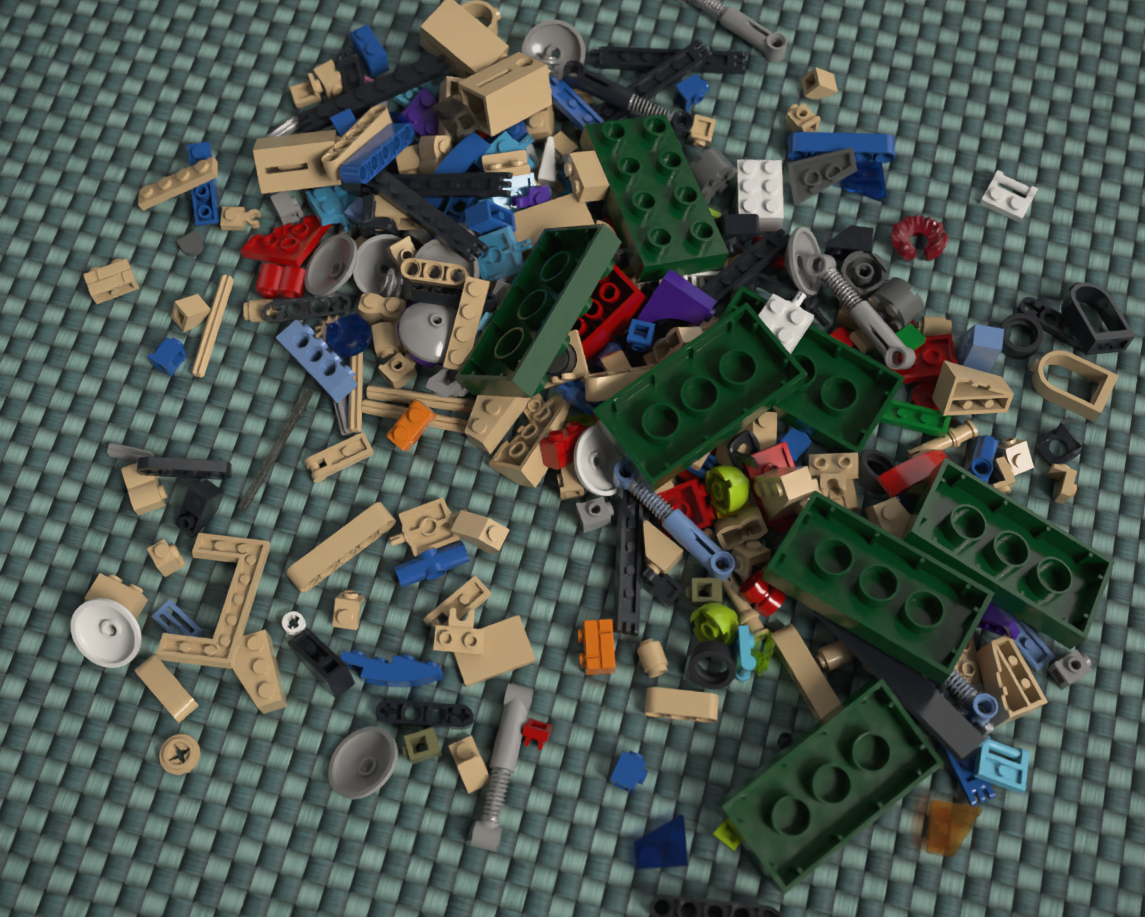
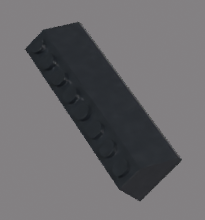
[812,610,990,762]

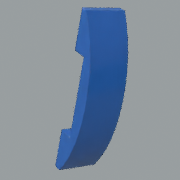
[424,132,491,210]

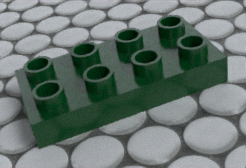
[580,114,729,283]
[455,224,621,398]
[717,286,905,456]
[592,302,807,494]
[900,457,1115,649]
[762,490,995,685]
[714,679,944,894]

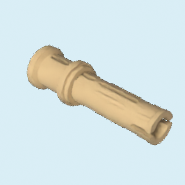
[906,419,978,459]
[722,573,770,643]

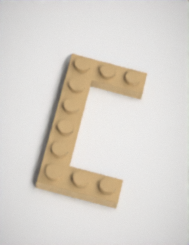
[156,533,270,669]

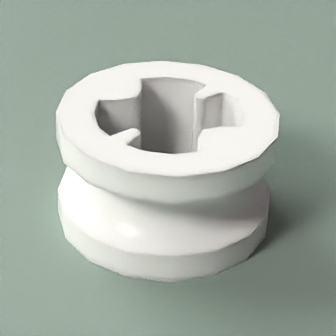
[282,611,306,636]

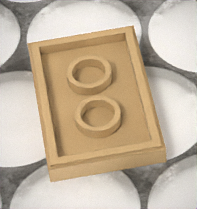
[454,615,536,687]

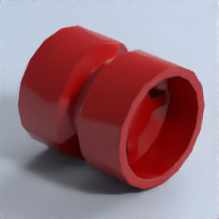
[739,571,786,617]

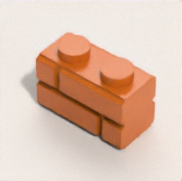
[386,399,438,451]
[578,619,616,675]

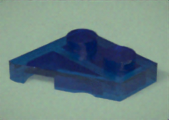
[839,161,887,203]
[634,815,688,870]

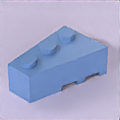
[956,324,1004,373]

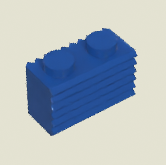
[350,25,390,77]
[465,199,516,235]

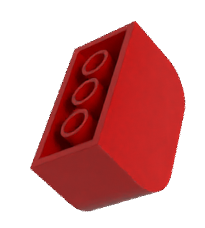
[570,264,649,363]

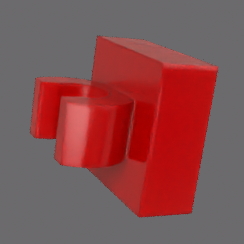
[522,718,553,750]

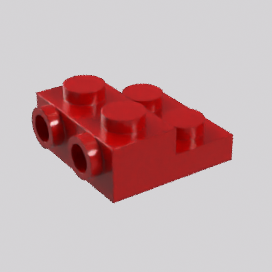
[657,479,716,540]

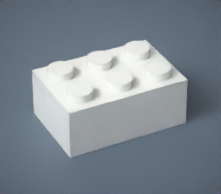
[735,160,784,232]

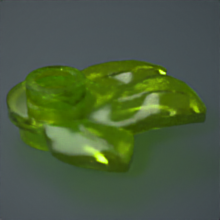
[753,631,775,676]

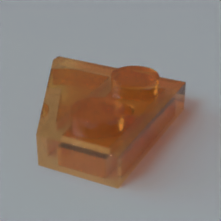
[926,800,982,858]

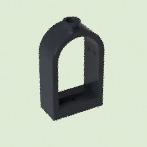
[742,272,813,324]
[1061,282,1135,356]

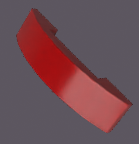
[877,450,950,498]

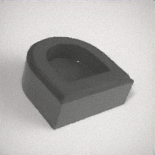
[176,230,204,257]

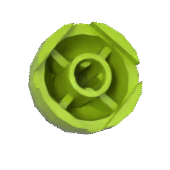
[705,465,750,515]
[690,602,739,646]

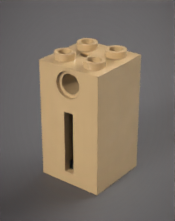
[420,0,509,79]
[458,52,552,136]
[253,130,342,194]
[513,193,595,262]

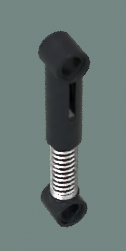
[562,60,694,140]

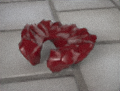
[890,214,949,262]

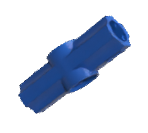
[967,435,998,483]
[394,541,470,588]

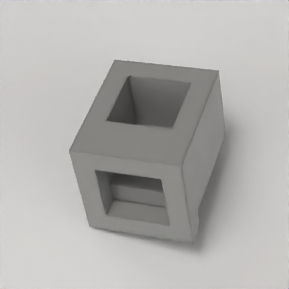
[270,191,304,225]
[576,497,614,533]
[1047,650,1092,690]

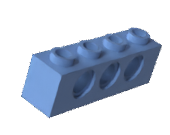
[276,319,358,403]

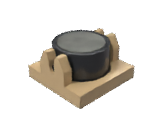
[544,330,589,389]

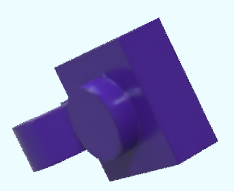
[511,184,551,208]

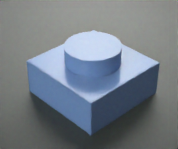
[344,196,363,225]

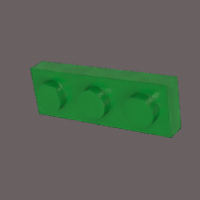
[880,400,952,438]

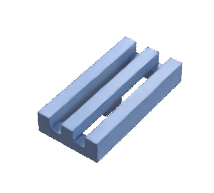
[151,599,204,637]

